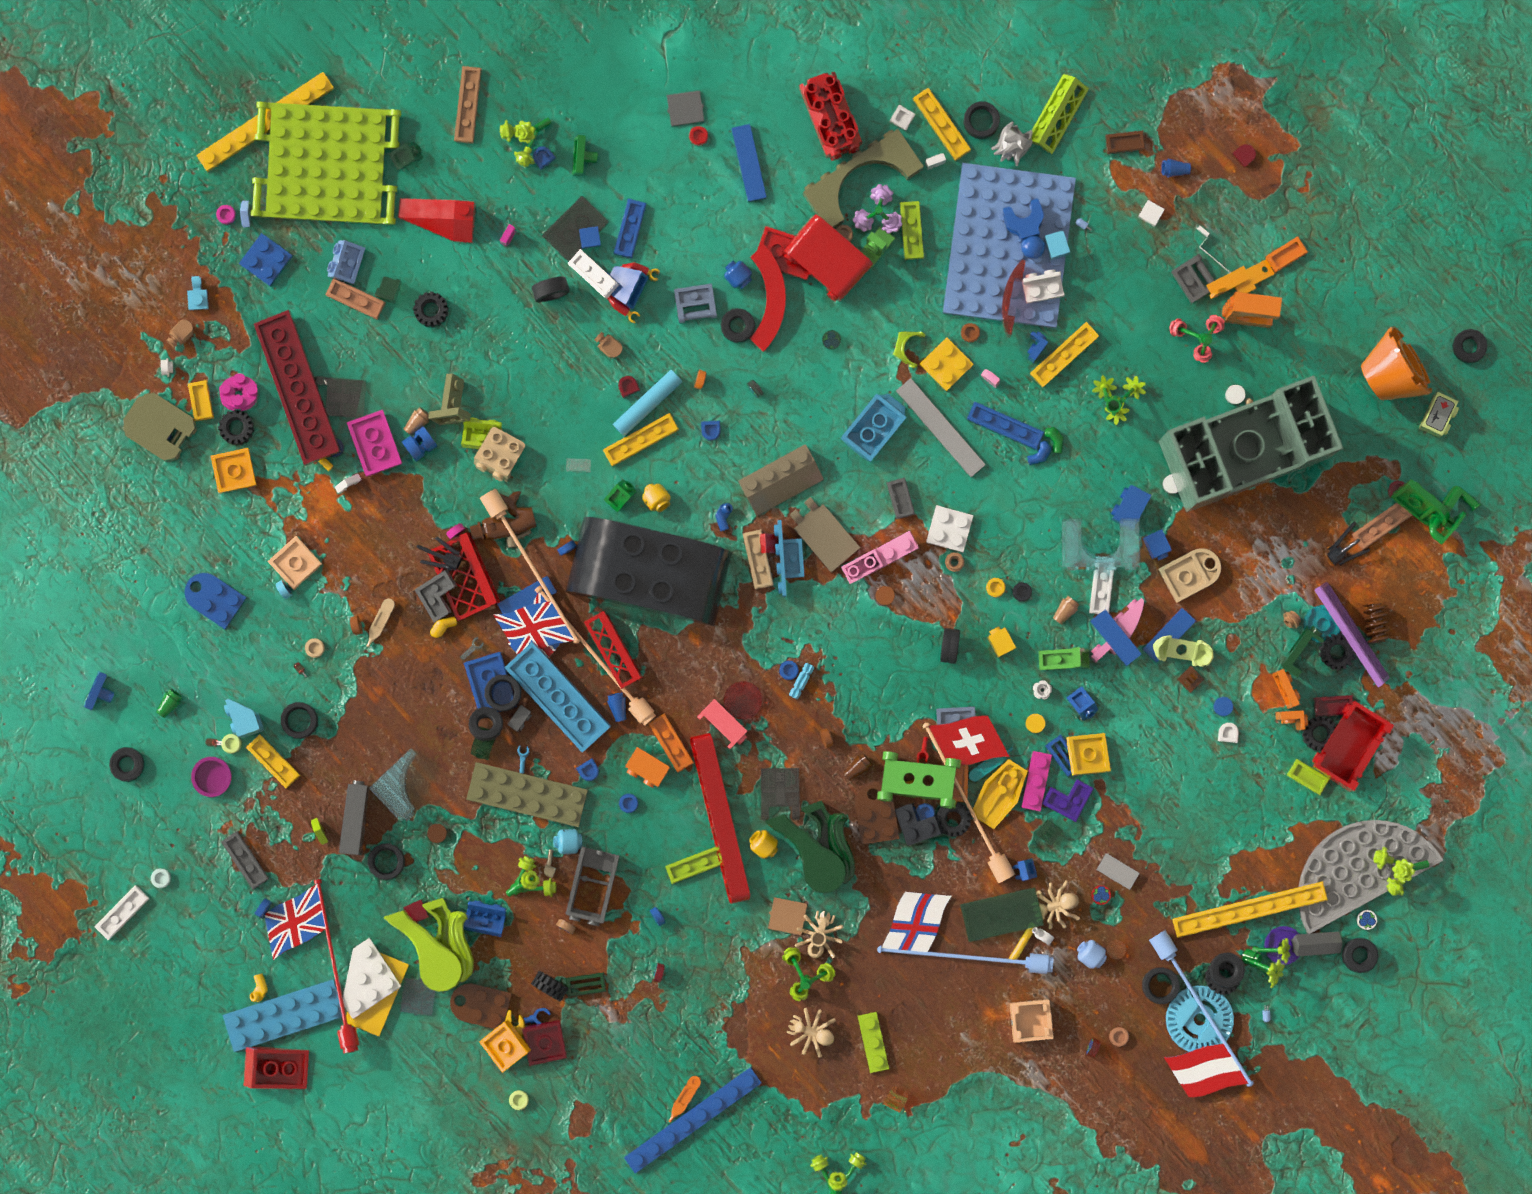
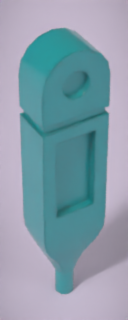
[969,747,1014,782]

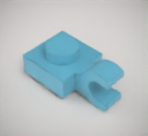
[187,276,209,310]

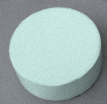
[151,869,171,888]

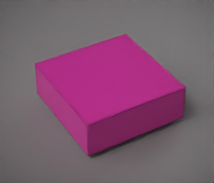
[500,224,516,247]

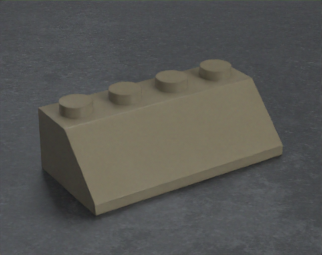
[738,444,824,516]

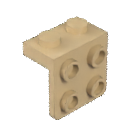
[474,427,525,482]

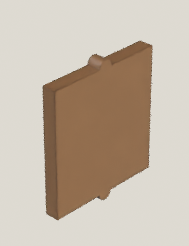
[768,897,807,935]

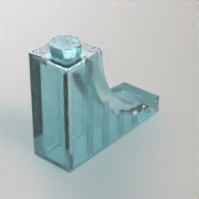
[369,748,418,822]

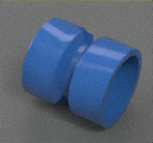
[402,426,438,462]

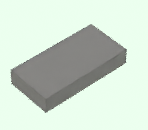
[1096,853,1139,890]

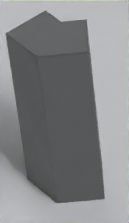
[1291,932,1342,956]

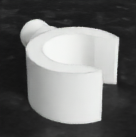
[1032,927,1054,945]

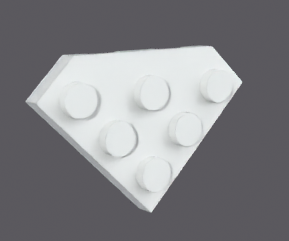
[343,938,402,1019]

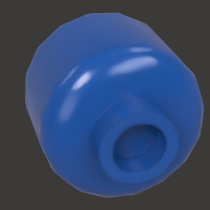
[724,260,752,289]

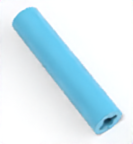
[612,370,682,436]

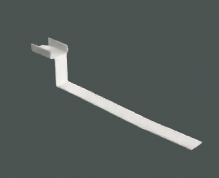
[1196,226,1254,292]

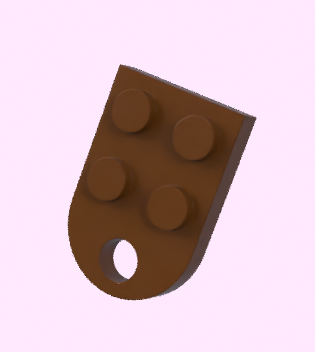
[855,784,899,845]
[450,983,512,1029]

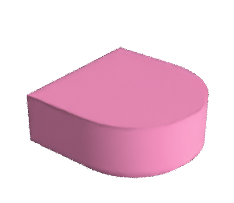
[981,369,1000,388]

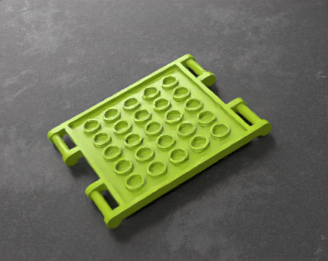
[250,102,402,225]

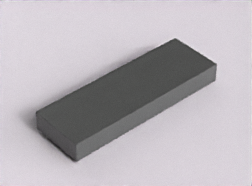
[221,831,269,890]

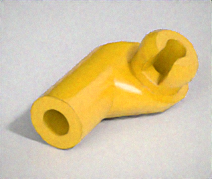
[430,616,457,638]
[250,973,268,1002]

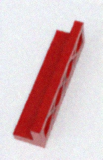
[584,611,643,689]

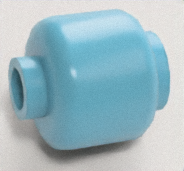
[553,829,582,854]

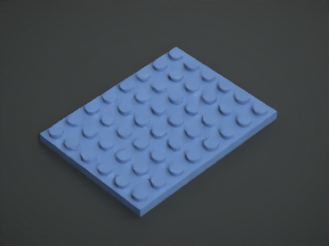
[943,163,1076,328]

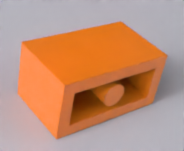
[625,747,670,788]

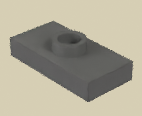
[886,477,915,520]

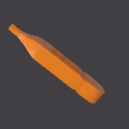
[669,1076,701,1123]

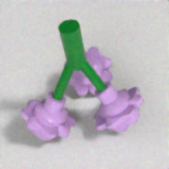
[853,184,902,234]

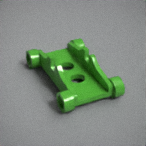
[877,752,961,809]

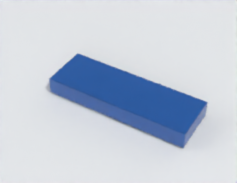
[614,199,647,259]
[497,576,557,614]
[1142,608,1196,663]
[1090,609,1141,666]

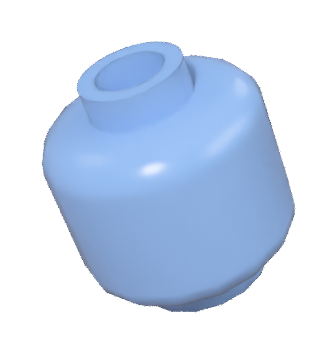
[1077,940,1107,969]

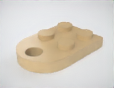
[1158,549,1221,603]

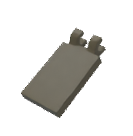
[790,497,860,572]

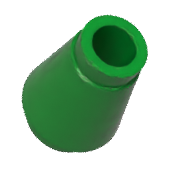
[156,689,183,718]

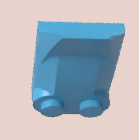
[841,394,907,462]

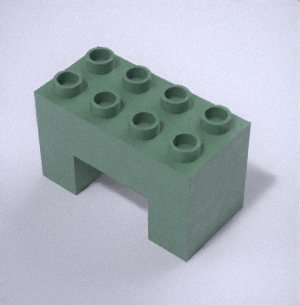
[1159,376,1343,513]

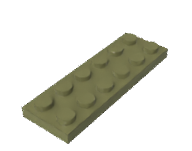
[466,762,588,827]

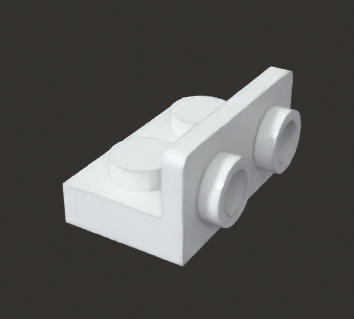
[1022,269,1064,304]

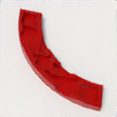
[750,244,786,352]

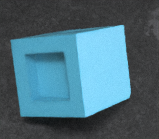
[1044,231,1070,261]

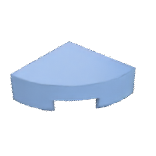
[240,201,250,227]

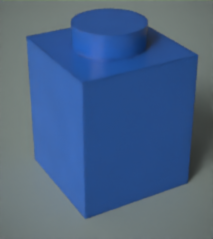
[1143,529,1171,561]

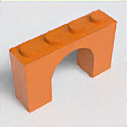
[1222,292,1282,328]

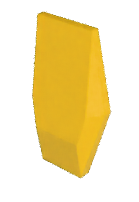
[973,759,1027,829]

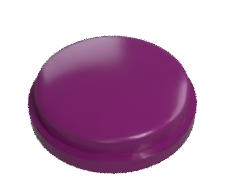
[191,757,232,797]

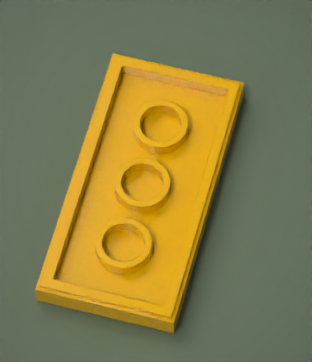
[346,953,409,1036]

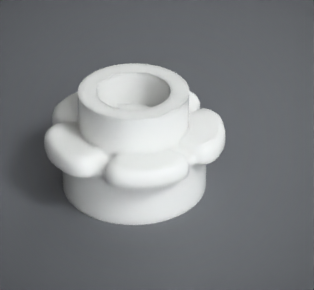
[161,358,173,377]
[1033,680,1052,699]

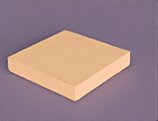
[268,536,322,590]

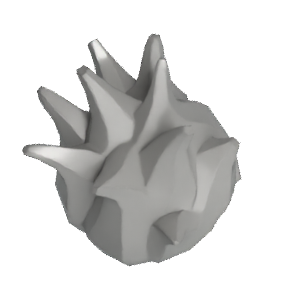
[991,121,1033,166]

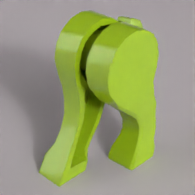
[384,898,474,991]

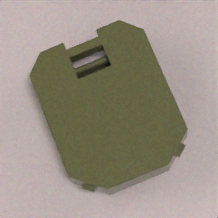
[123,392,197,462]

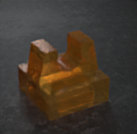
[883,1086,908,1113]

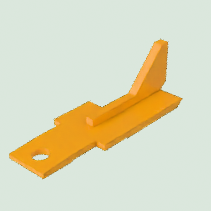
[1206,259,1274,299]

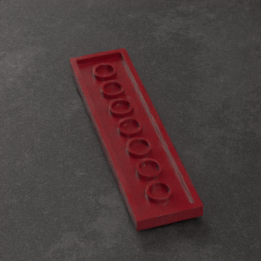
[254,310,341,466]

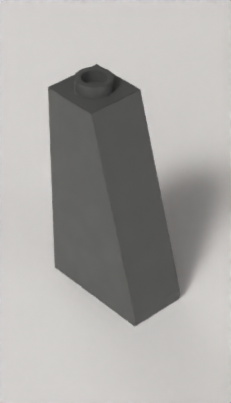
[339,781,369,855]

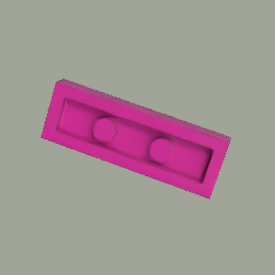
[1021,751,1052,811]

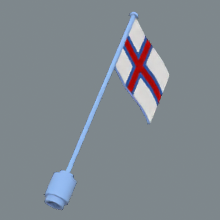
[877,892,1053,974]

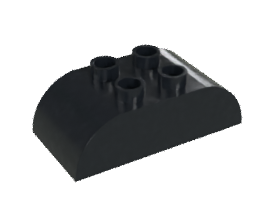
[566,517,732,627]

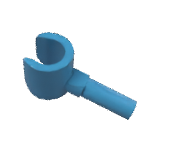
[517,746,529,773]

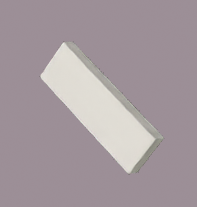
[568,249,619,299]
[1089,556,1115,614]
[95,885,150,940]

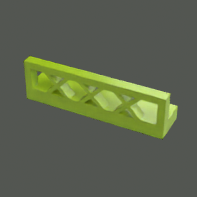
[1032,74,1089,154]

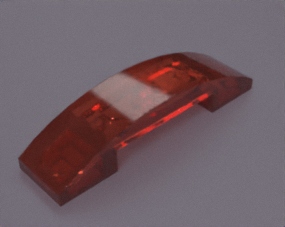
[1001,260,1026,338]

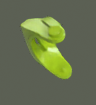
[893,331,925,369]

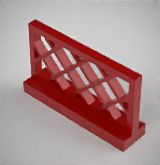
[428,532,501,621]

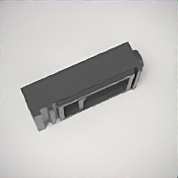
[566,847,620,926]

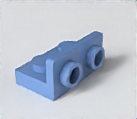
[327,240,365,284]

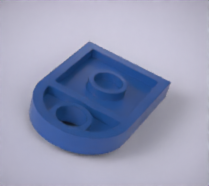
[185,573,247,630]

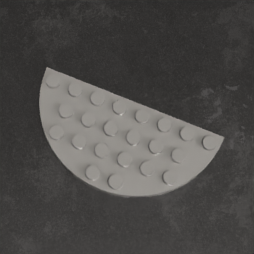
[1299,820,1443,934]

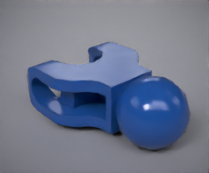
[1003,198,1045,259]

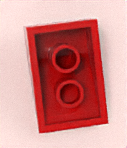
[244,1047,309,1089]

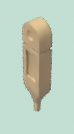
[366,599,395,647]

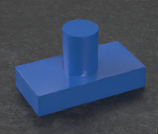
[83,671,114,710]

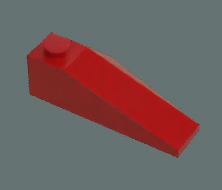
[398,199,476,243]

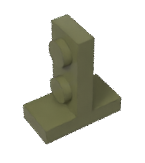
[428,373,471,425]

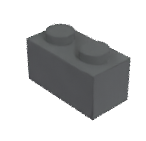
[508,705,532,732]

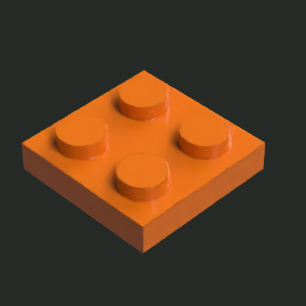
[1272,669,1301,709]

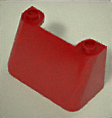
[782,214,873,302]
[1312,701,1394,792]

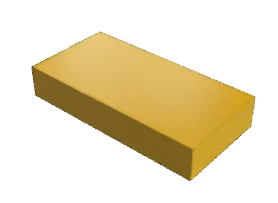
[188,380,214,422]

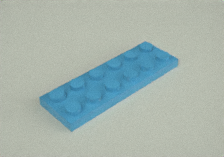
[504,641,611,753]
[223,979,342,1052]

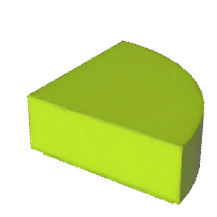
[311,818,328,845]

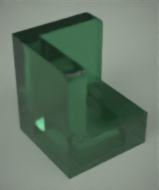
[375,276,402,304]

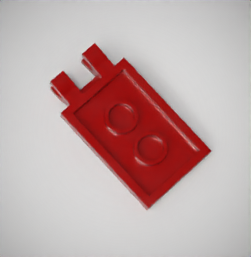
[753,226,815,281]

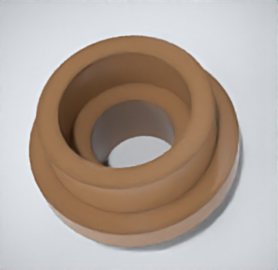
[945,552,964,572]
[1283,611,1301,629]

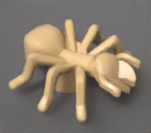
[1031,880,1080,929]
[795,911,843,958]
[787,1008,836,1058]

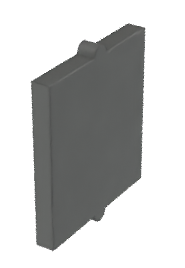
[667,90,704,126]

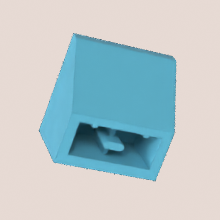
[224,699,265,738]

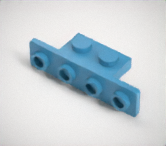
[774,520,804,598]

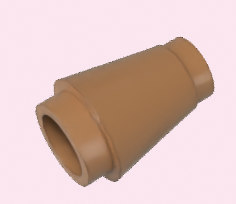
[404,407,429,436]
[1053,596,1080,625]

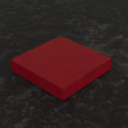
[522,1020,567,1066]

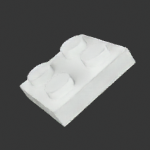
[926,505,973,553]

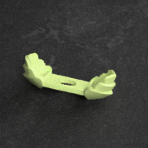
[1153,635,1214,667]

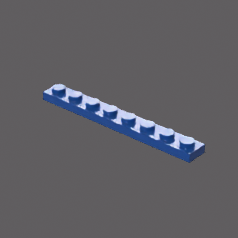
[624,1067,761,1173]

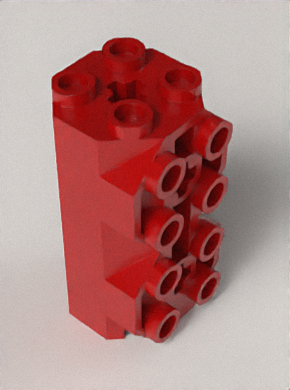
[799,72,862,161]

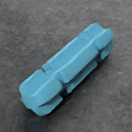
[789,663,814,699]

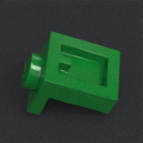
[603,480,637,512]

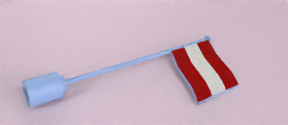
[1149,930,1254,1097]

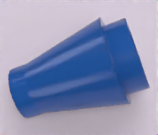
[1161,158,1191,177]
[607,692,626,722]

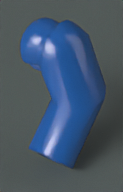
[1027,441,1051,465]
[715,503,733,532]

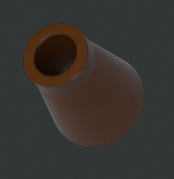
[844,753,873,781]

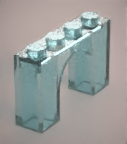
[1062,518,1141,570]

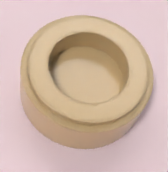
[305,638,325,658]

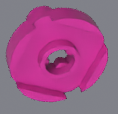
[219,373,258,411]

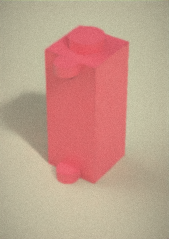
[697,699,747,749]

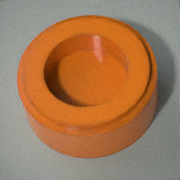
[694,370,706,390]

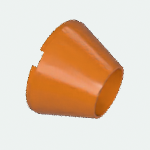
[1361,326,1432,401]

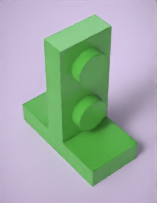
[861,226,895,269]
[1039,647,1090,670]

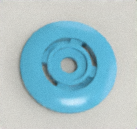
[1166,986,1234,1052]

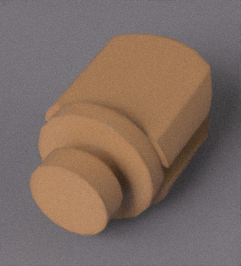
[166,320,194,348]
[594,331,622,358]

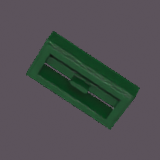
[565,972,606,997]

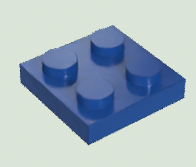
[239,233,293,287]

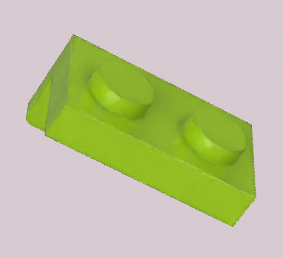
[461,418,502,449]

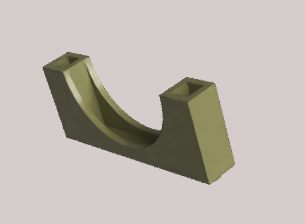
[803,129,924,229]

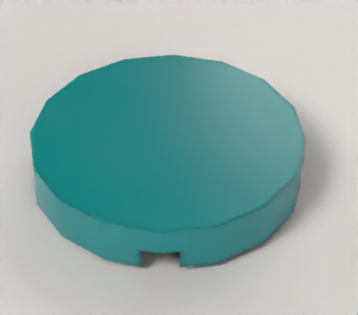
[1303,605,1341,643]

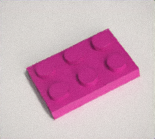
[347,410,402,477]

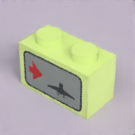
[1419,392,1459,438]

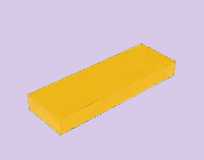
[246,734,300,789]

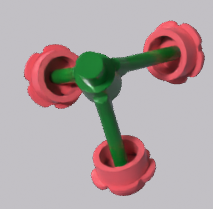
[1169,315,1225,363]

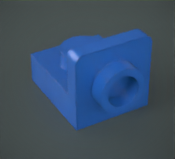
[1028,331,1048,363]
[1067,686,1098,721]

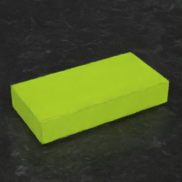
[1286,759,1330,795]

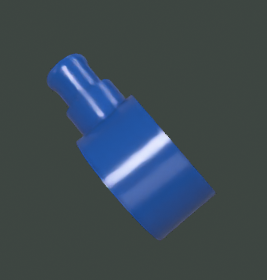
[524,1008,551,1024]

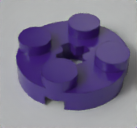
[1264,926,1300,965]

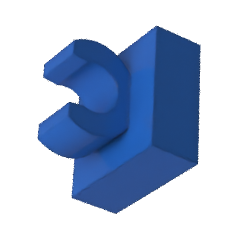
[1013,858,1037,881]

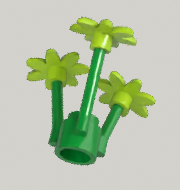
[1092,375,1146,425]
[1242,938,1291,988]

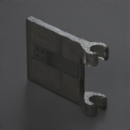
[315,376,366,418]
[761,768,800,821]

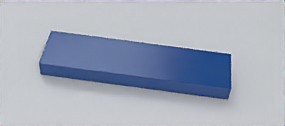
[731,124,767,202]
[966,401,1044,450]

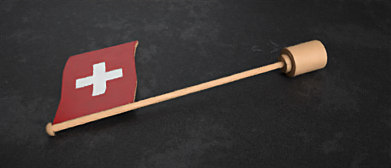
[923,716,1015,883]

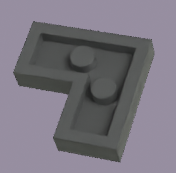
[415,570,457,622]

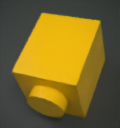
[987,627,1016,658]

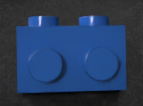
[463,901,506,937]

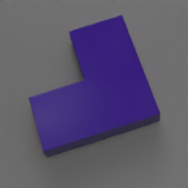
[1042,779,1094,822]

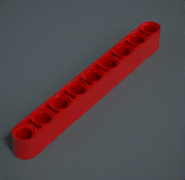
[690,733,750,904]

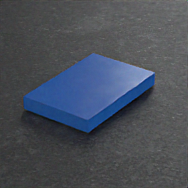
[464,652,517,712]

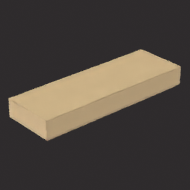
[743,529,774,590]

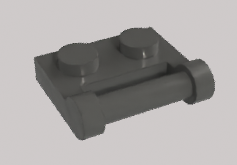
[1171,254,1215,304]

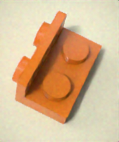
[1275,711,1308,730]

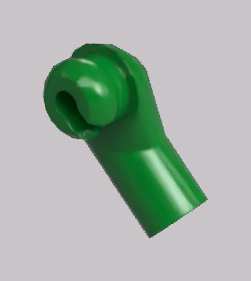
[1045,427,1064,454]

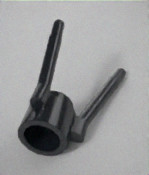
[1327,522,1370,566]
[416,536,463,571]

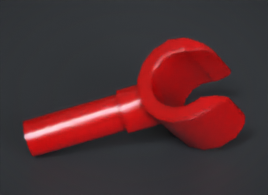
[917,737,928,764]

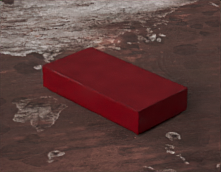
[1313,695,1353,717]

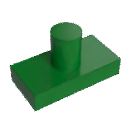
[572,135,598,176]

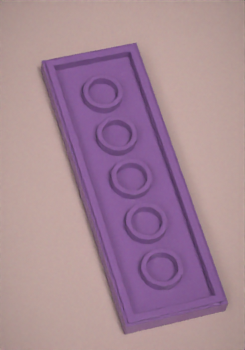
[1315,582,1389,687]

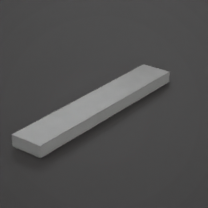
[896,378,985,478]

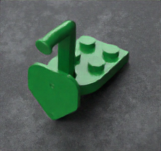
[1391,479,1481,545]

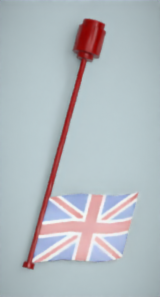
[265,879,360,1054]

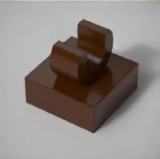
[1176,666,1204,693]

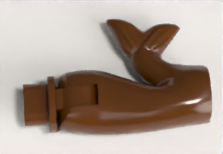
[470,491,537,541]

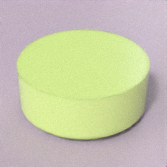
[221,734,242,754]
[509,1090,529,1110]

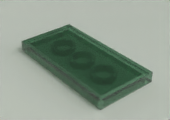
[960,887,1044,942]

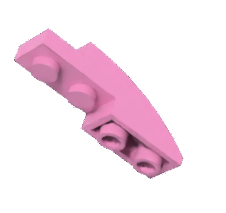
[841,531,919,584]
[1090,598,1144,663]

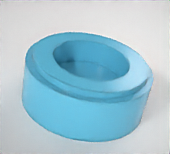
[276,580,293,599]

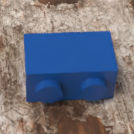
[1111,485,1151,531]

